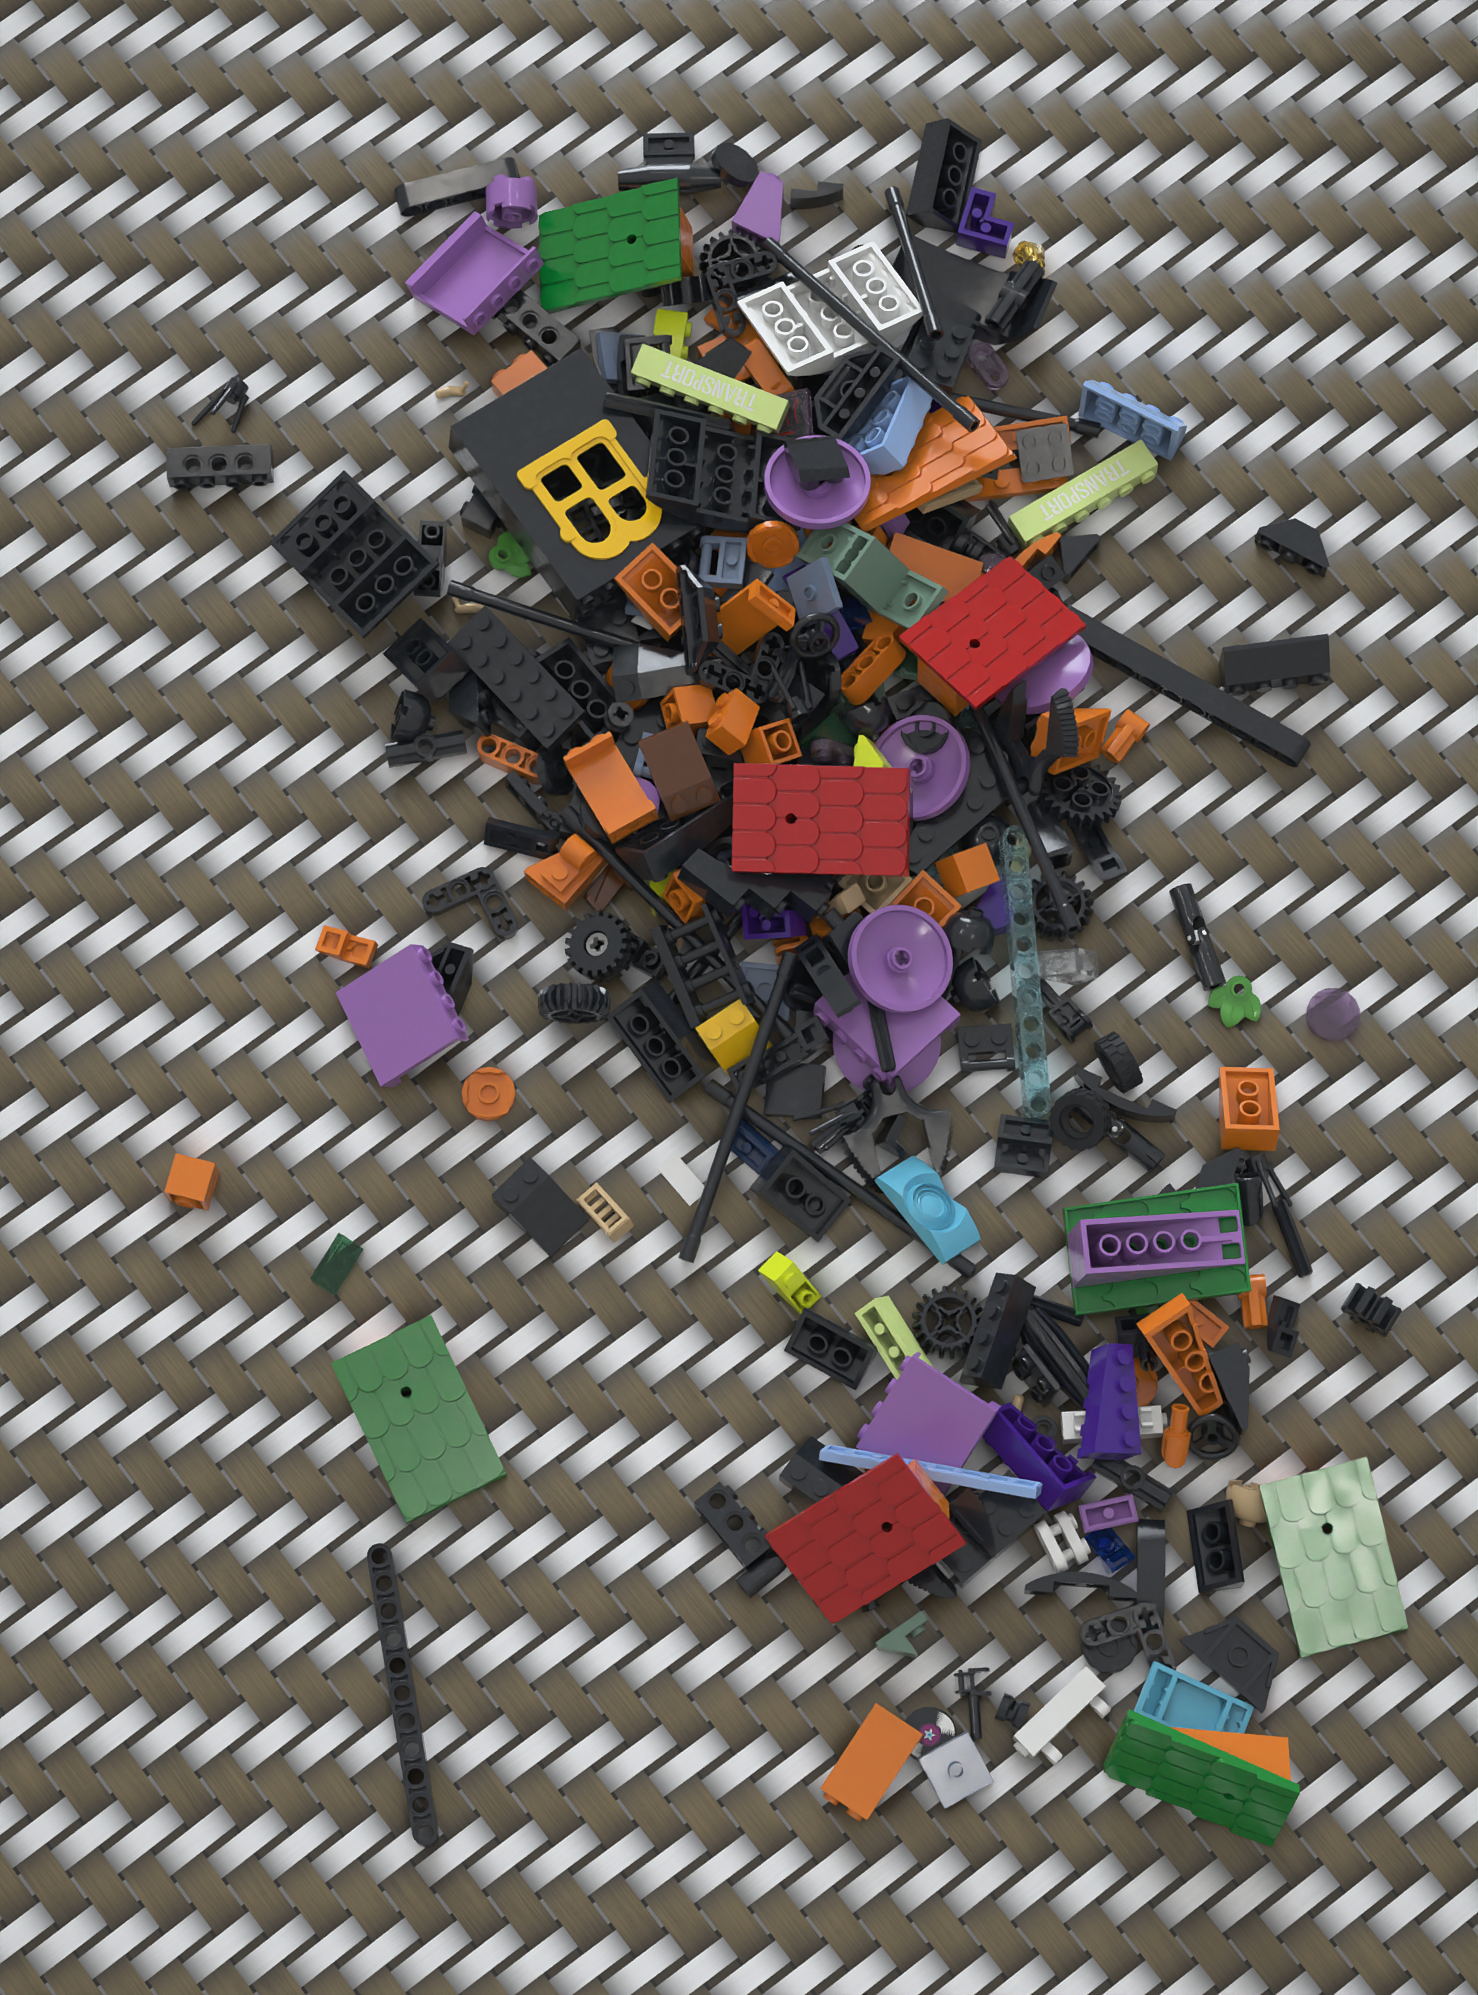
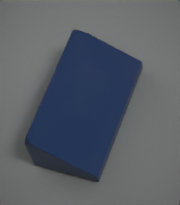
[719,1118,779,1175]

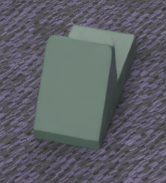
[875,1611,928,1658]

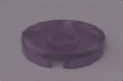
[1306,988,1360,1042]

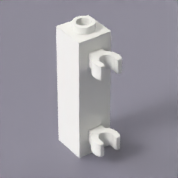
[1060,1405,1167,1444]
[1013,1666,1111,1765]

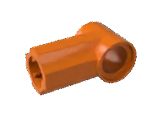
[1100,709,1150,764]
[1237,1274,1268,1330]

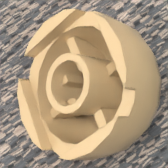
[1226,1480,1267,1527]

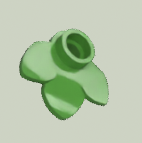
[488,530,531,578]
[1208,976,1261,1028]

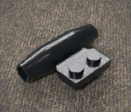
[618,132,721,195]

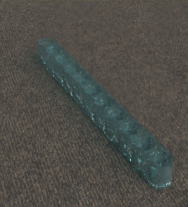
[999,826,1051,1119]

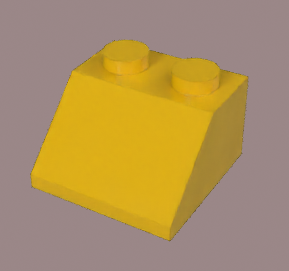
[696,999,772,1076]

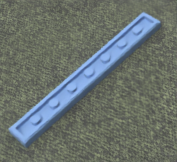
[819,1444,1042,1499]

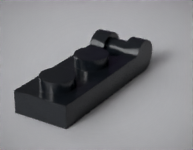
[484,817,560,859]

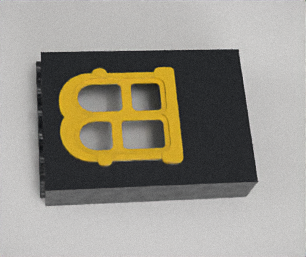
[449,348,706,620]

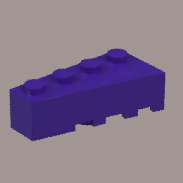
[1077,1343,1142,1460]
[982,1403,1097,1511]

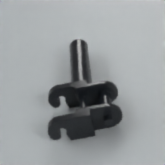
[954,1667,992,1740]

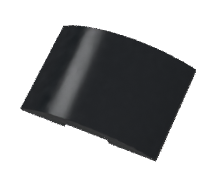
[645,408,801,533]
[269,470,440,639]

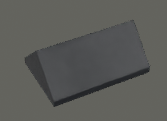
[784,1308,877,1391]
[1186,1499,1245,1593]

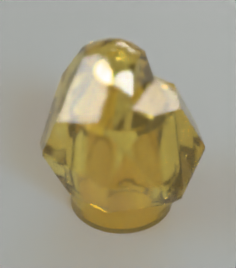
[1012,240,1045,269]

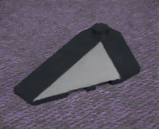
[654,337,752,414]
[612,643,723,702]

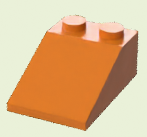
[614,542,682,642]
[1030,708,1112,775]
[889,870,962,928]
[1219,1067,1280,1151]

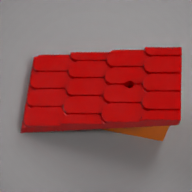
[899,556,1086,716]
[732,763,911,877]
[765,1453,966,1624]

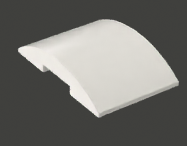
[737,241,923,376]

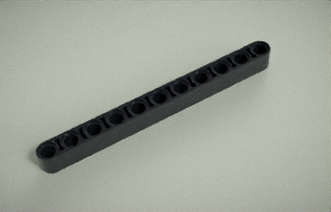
[1063,603,1311,767]
[367,1543,439,1848]

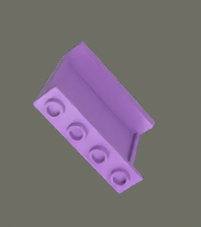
[405,211,544,335]
[336,944,469,1087]
[813,973,961,1087]
[856,1352,1001,1497]

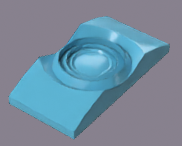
[875,1155,981,1265]
[1134,1661,1254,1734]

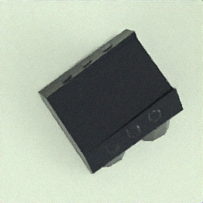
[783,436,850,491]

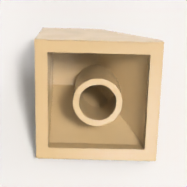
[838,875,913,914]

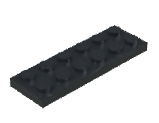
[448,606,588,751]

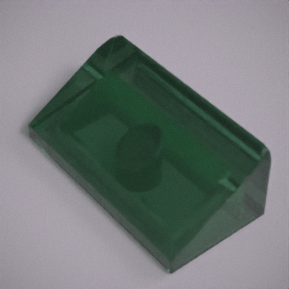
[310,1233,364,1295]

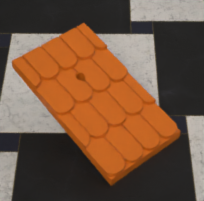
[854,396,1017,532]

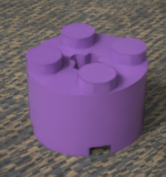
[486,174,538,229]

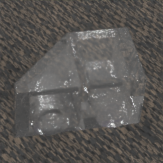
[1037,948,1099,986]

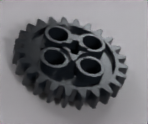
[1037,761,1122,829]

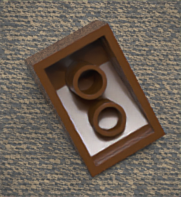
[638,721,721,822]

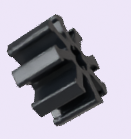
[660,275,711,307]
[1340,1283,1402,1337]

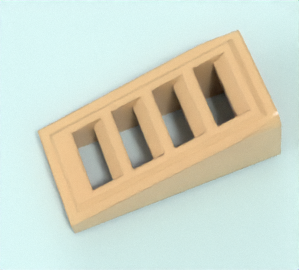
[816,883,866,919]
[576,1182,634,1243]

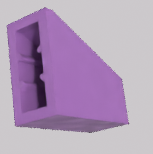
[732,171,783,246]

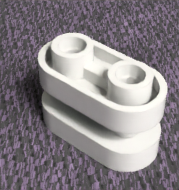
[1034,1510,1091,1573]

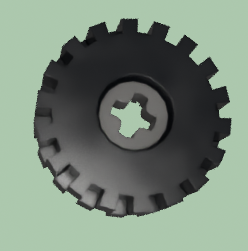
[565,911,637,983]

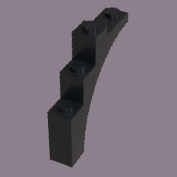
[677,848,846,923]

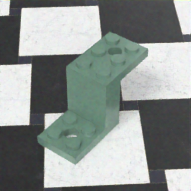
[795,523,948,630]

